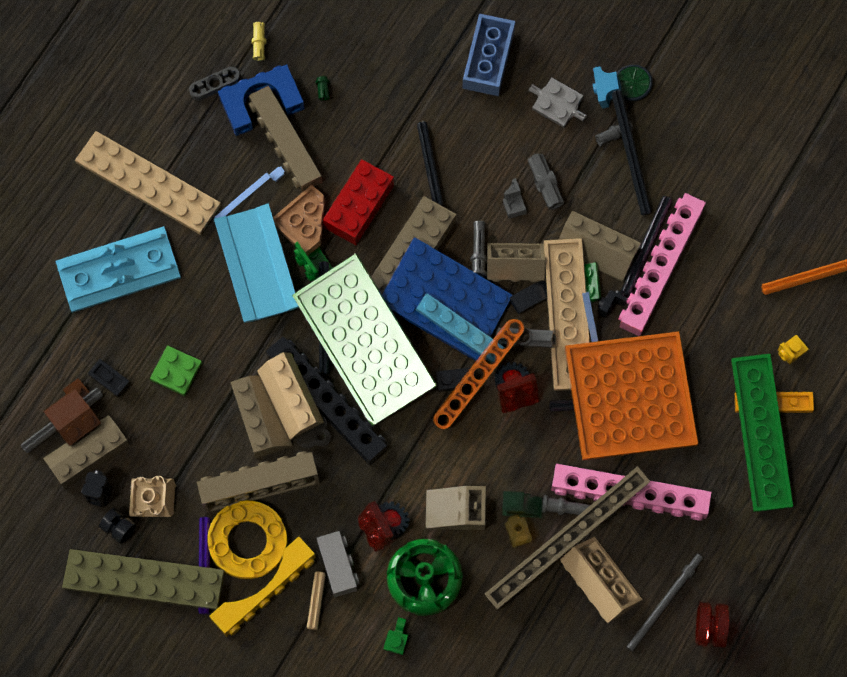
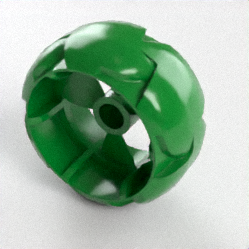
[387,539,462,616]

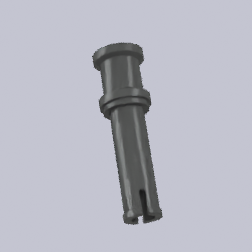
[470,221,487,278]
[542,495,590,515]

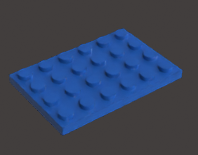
[382,237,512,361]

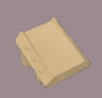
[129,476,176,517]

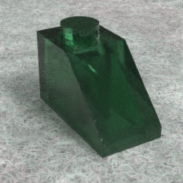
[502,491,542,518]

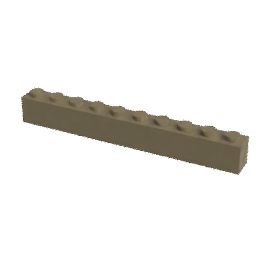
[484,466,650,610]

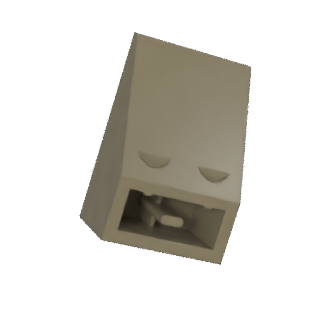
[426,486,486,530]

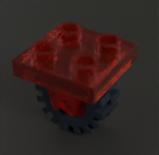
[495,362,539,414]
[357,501,409,552]

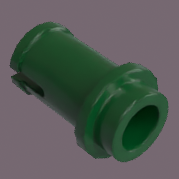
[315,76,330,101]

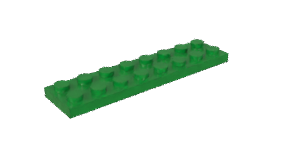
[731,354,793,512]

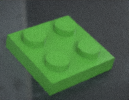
[150,345,202,396]

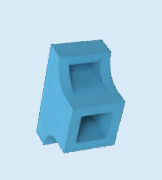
[593,67,622,108]

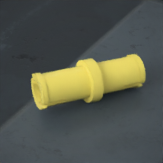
[252,22,266,61]

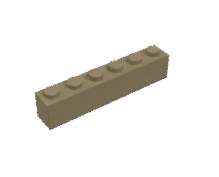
[248,85,322,192]

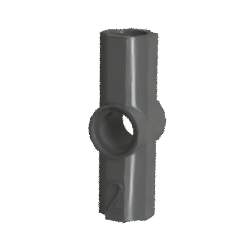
[528,153,564,210]
[496,328,556,348]

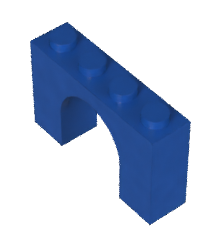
[218,65,304,136]

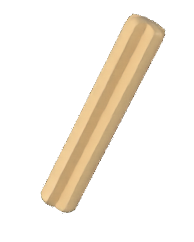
[307,571,325,630]

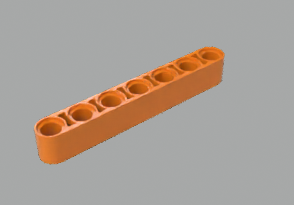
[433,319,524,429]

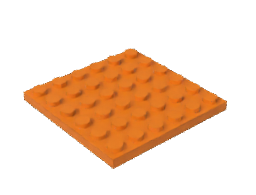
[565,332,698,460]

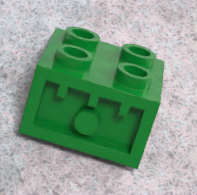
[294,241,333,282]

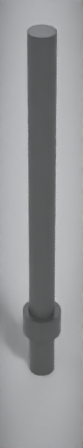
[626,554,703,652]

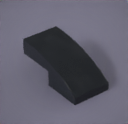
[510,280,547,315]

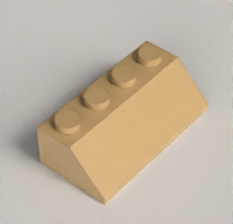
[257,352,324,440]
[560,537,643,623]

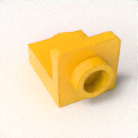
[778,335,809,364]

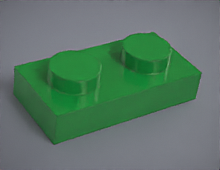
[584,262,601,302]

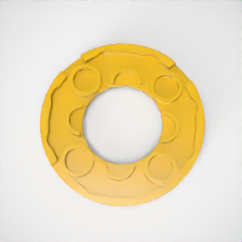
[208,500,287,579]

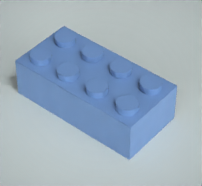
[463,14,515,96]

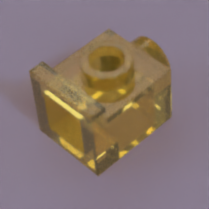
[505,515,532,548]

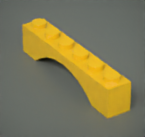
[209,537,316,637]

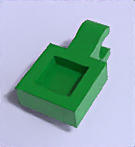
[383,617,408,655]

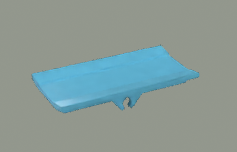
[214,203,299,323]
[56,227,181,313]

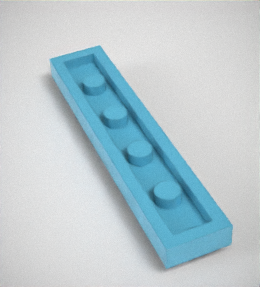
[415,293,505,363]

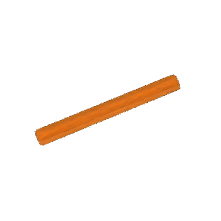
[761,259,847,295]

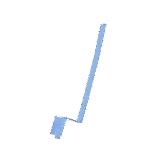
[214,167,285,218]
[582,292,598,342]

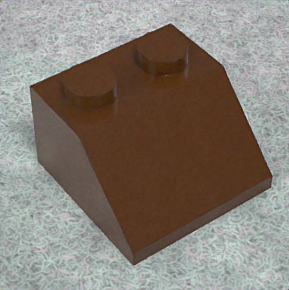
[43,389,101,446]

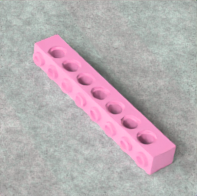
[618,193,706,336]
[551,464,711,521]

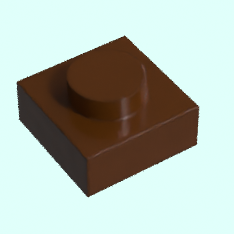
[63,378,90,398]

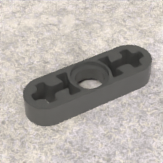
[189,67,240,101]

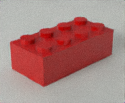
[323,159,394,245]

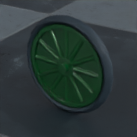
[617,65,653,101]

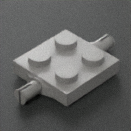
[529,77,587,128]

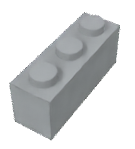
[317,531,359,598]

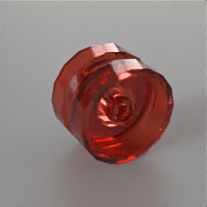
[695,602,729,648]

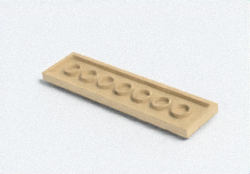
[75,131,221,235]
[543,239,589,391]

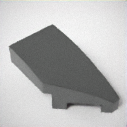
[503,178,527,219]

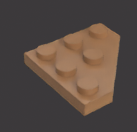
[273,185,325,256]

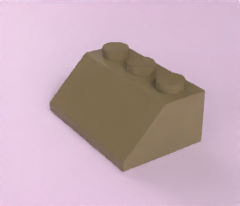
[487,243,545,282]

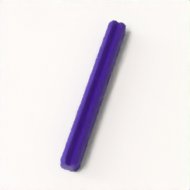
[198,517,210,614]

